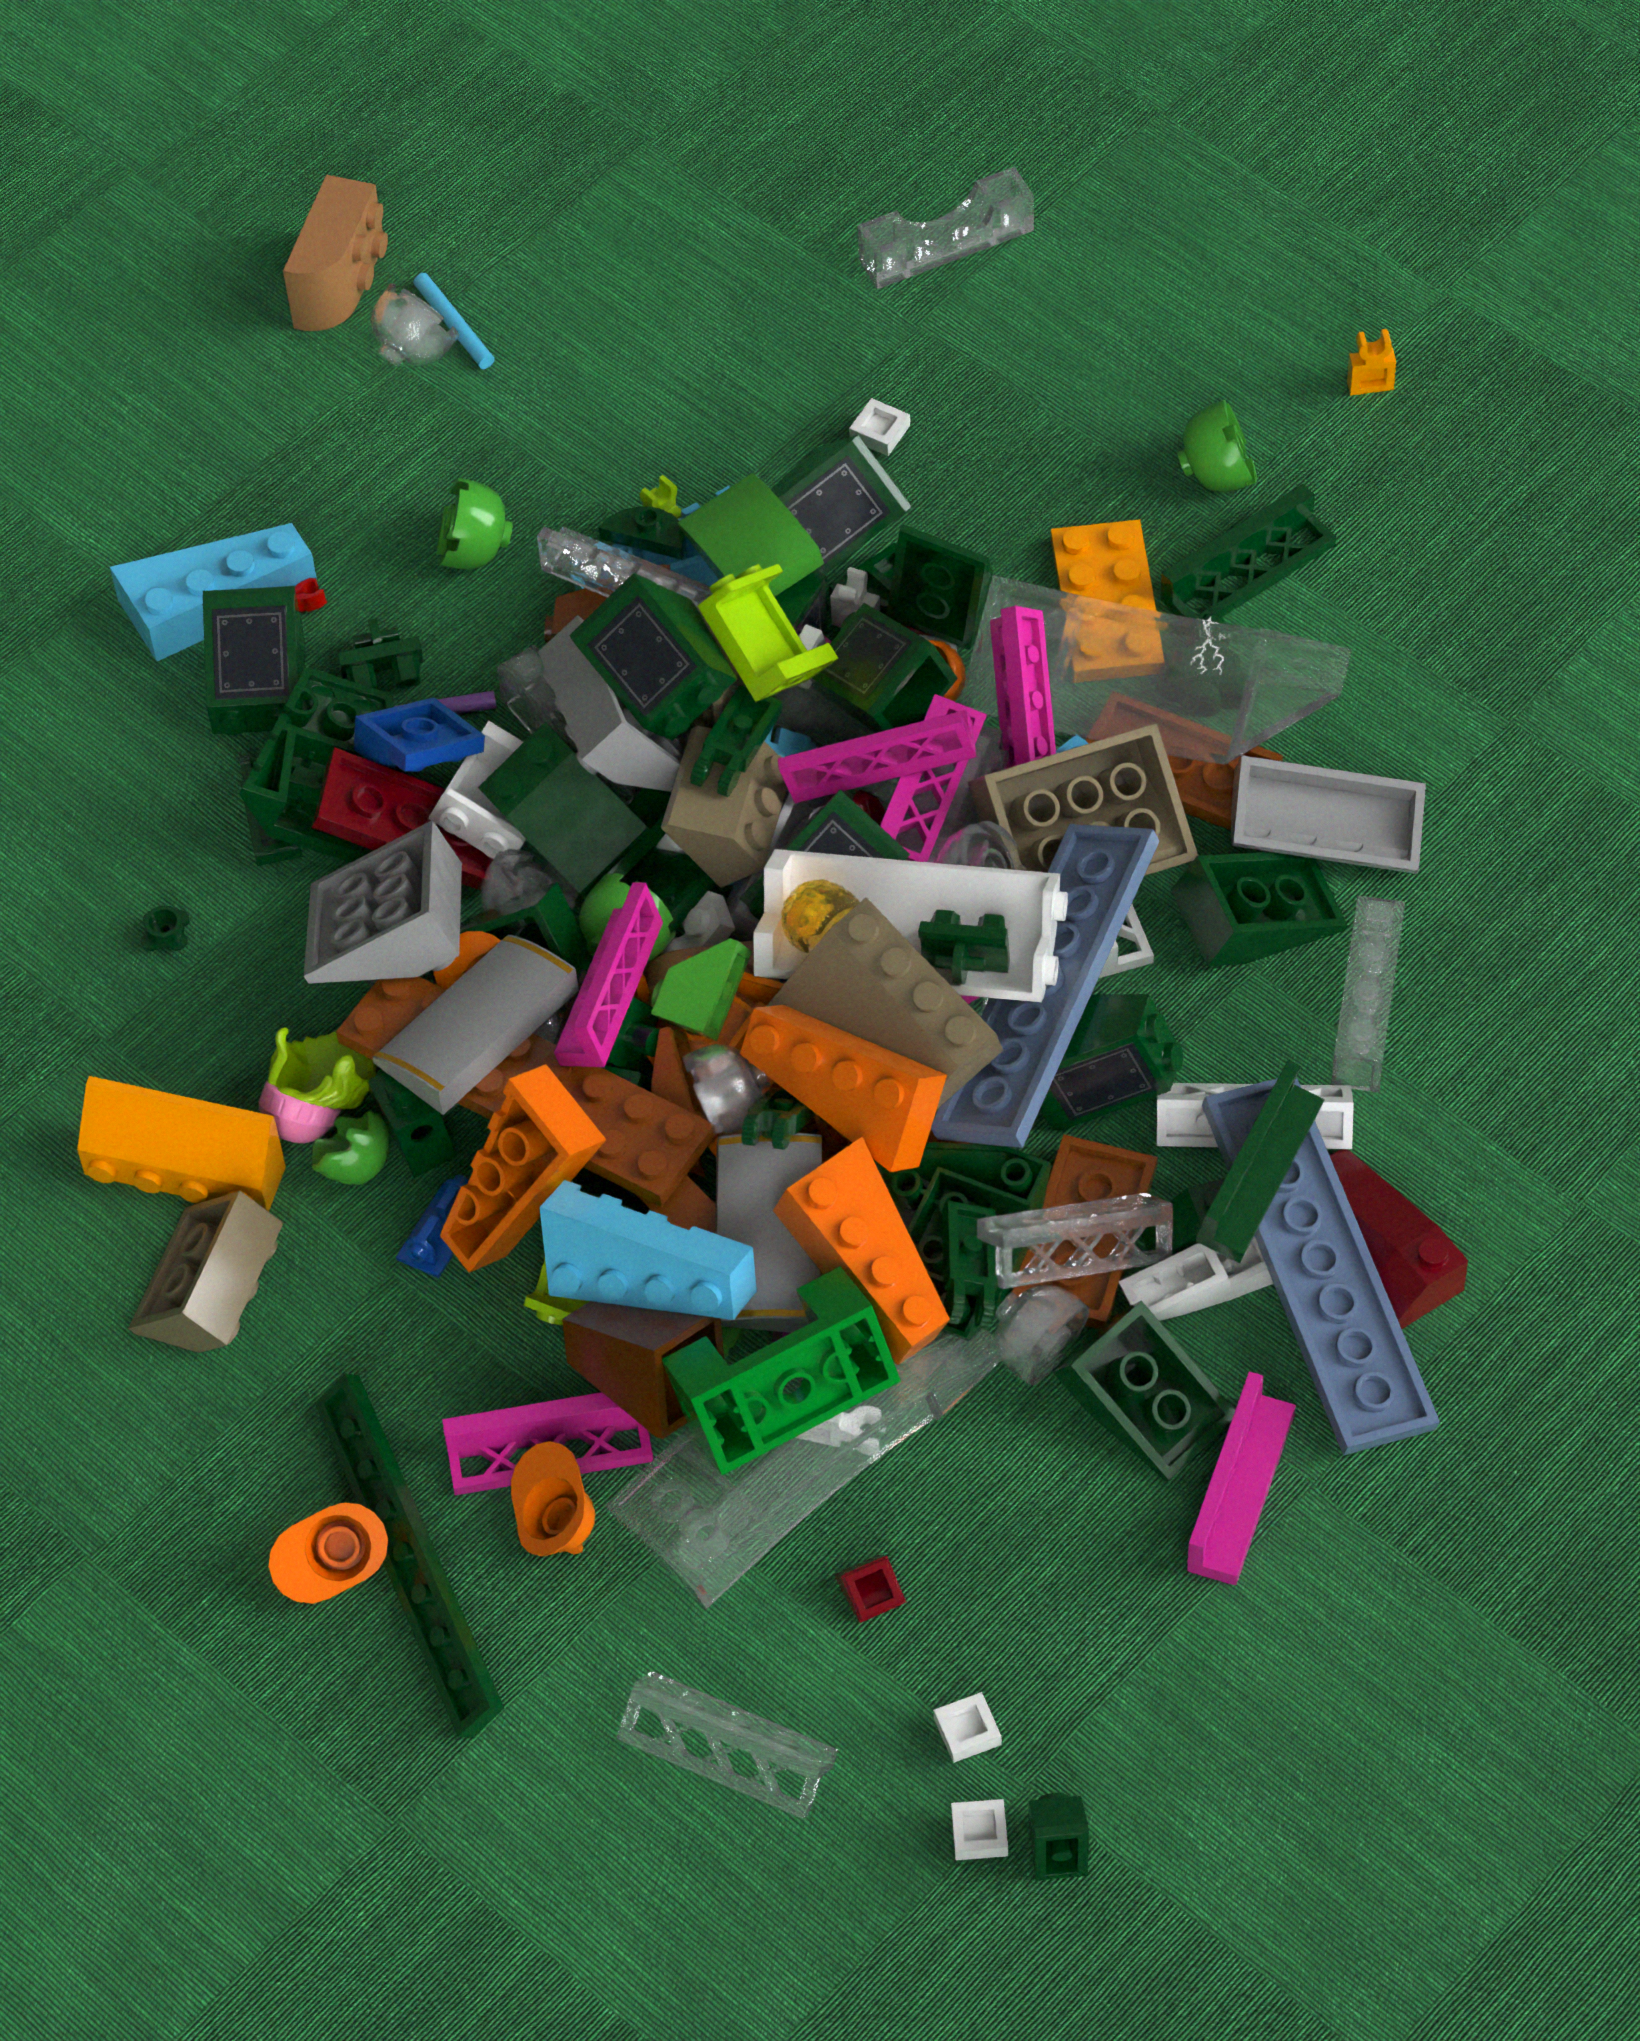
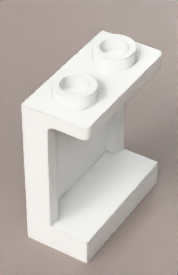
[428,720,526,867]

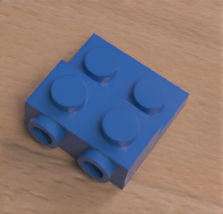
[354,697,485,772]

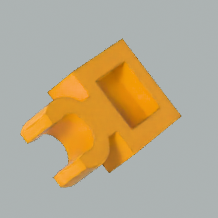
[1347,329,1396,396]

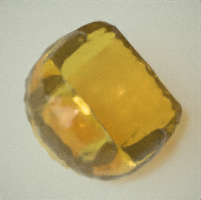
[781,879,860,953]

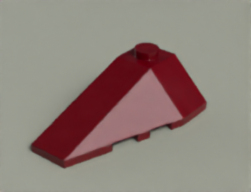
[1330,1149,1468,1329]

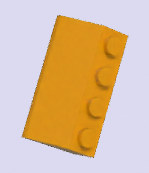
[77,1076,286,1212]

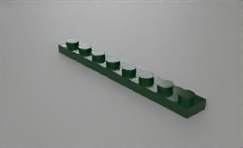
[315,1373,505,1738]

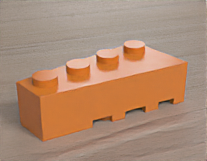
[740,1004,947,1172]
[440,1064,606,1273]
[773,1137,950,1366]

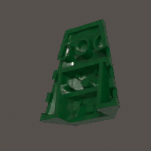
[239,667,407,862]

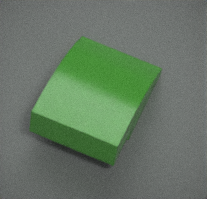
[677,473,824,597]

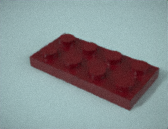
[312,747,498,893]

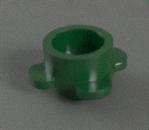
[141,905,190,951]

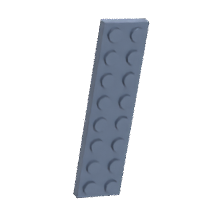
[931,824,1159,1148]
[1201,1078,1440,1456]

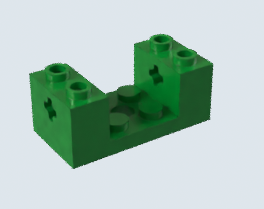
[662,1266,901,1475]

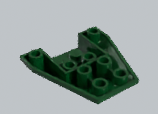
[850,1142,1051,1341]

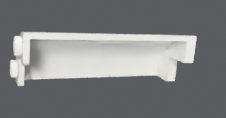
[754,849,1068,1002]

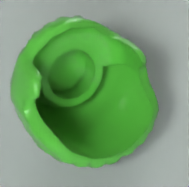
[311,1111,389,1185]

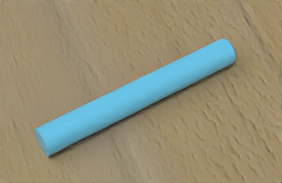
[413,273,494,369]

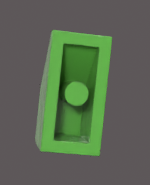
[651,938,752,1041]

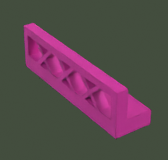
[990,605,1056,769]
[880,694,987,862]
[777,710,977,804]
[554,882,663,1067]
[1187,1371,1296,1586]
[442,1392,654,1495]

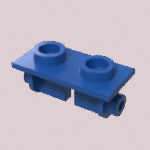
[396,1175,469,1279]

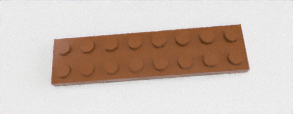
[336,977,716,1207]

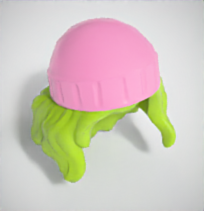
[258,1027,377,1144]

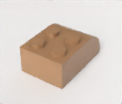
[283,175,388,331]

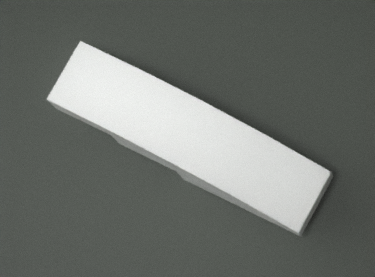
[1119,1236,1274,1321]

